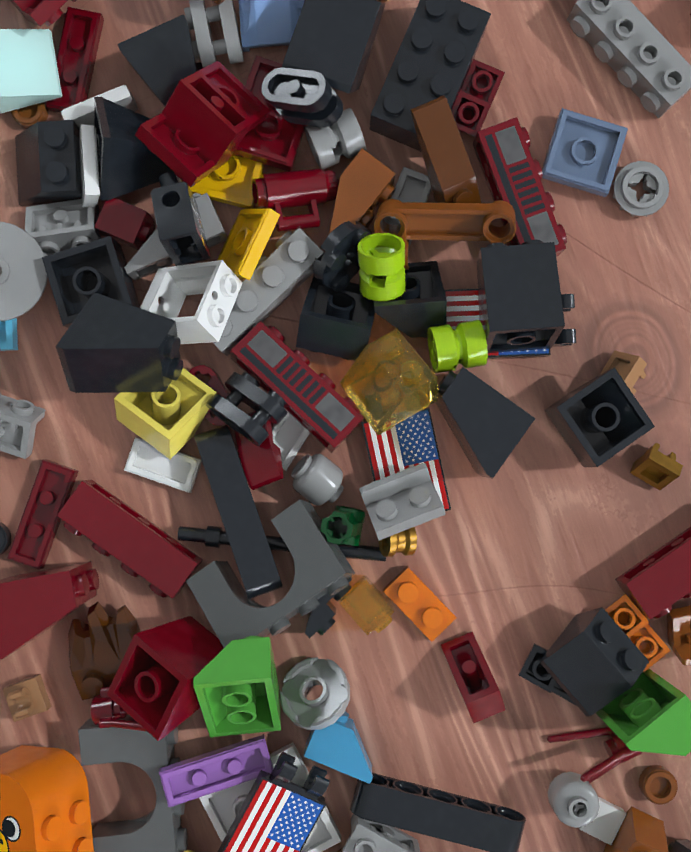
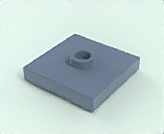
[542,108,628,197]

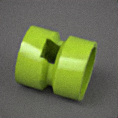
[358,233,406,301]
[427,320,488,373]

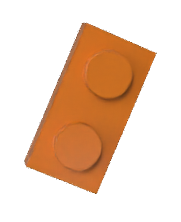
[383,566,457,642]

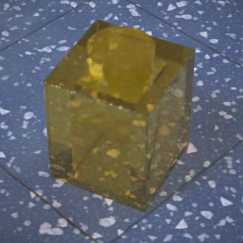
[339,575,394,636]

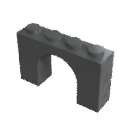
[186,499,355,648]
[78,715,188,852]

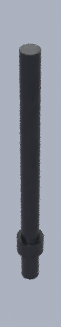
[178,526,386,562]

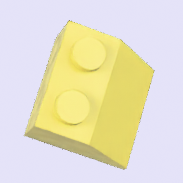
[114,368,217,459]

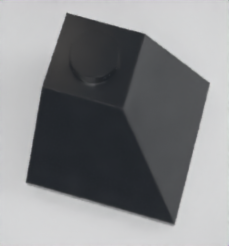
[373,261,447,338]

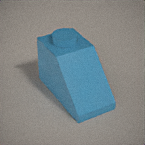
[304,711,373,784]

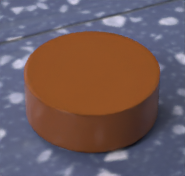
[11,102,48,129]
[639,765,678,805]

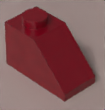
[441,632,506,724]

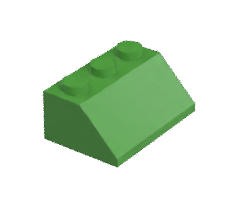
[193,636,281,737]
[596,669,691,756]

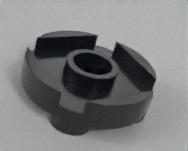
[313,221,372,293]

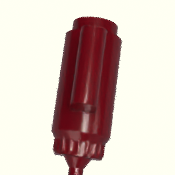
[252,169,340,232]

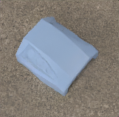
[238,0,305,52]

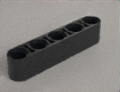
[194,425,283,599]
[350,773,526,852]

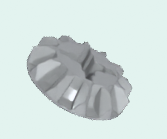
[613,161,669,217]

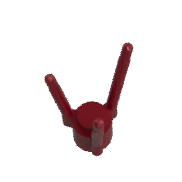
[91,687,146,731]
[547,726,642,783]

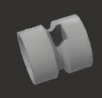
[304,108,366,170]

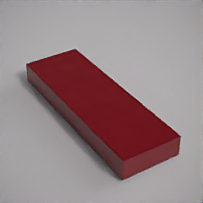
[46,7,104,113]
[7,459,79,570]

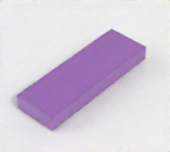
[159,734,273,807]

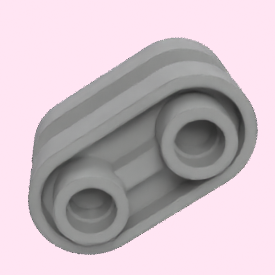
[184,0,244,68]

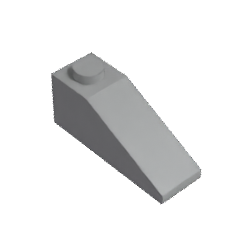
[124,193,227,281]

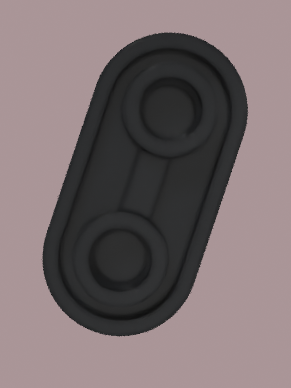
[261,67,343,128]
[206,372,287,447]

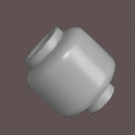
[291,454,344,506]
[548,772,600,828]

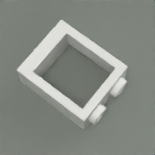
[140,260,243,344]

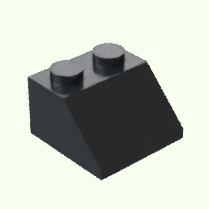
[15,120,82,206]
[296,276,375,363]
[544,367,655,467]
[540,607,649,717]

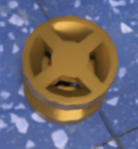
[378,527,417,557]

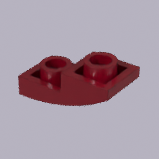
[451,59,505,137]
[234,411,284,490]

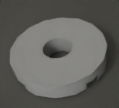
[279,657,350,730]

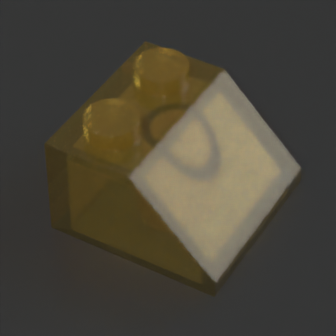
[340,328,438,435]

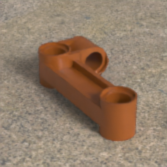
[374,199,516,270]

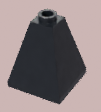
[117,14,197,107]
[94,97,174,201]

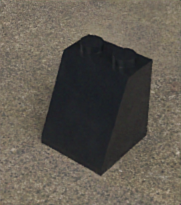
[282,0,386,94]
[477,240,565,353]
[56,292,183,393]
[435,367,536,479]

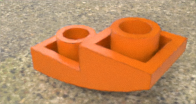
[605,594,671,672]

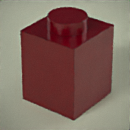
[94,198,155,250]

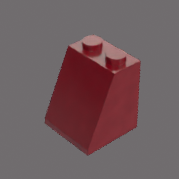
[0,561,99,660]
[107,616,224,741]

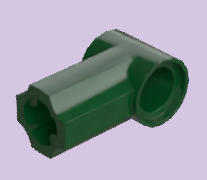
[320,505,366,546]

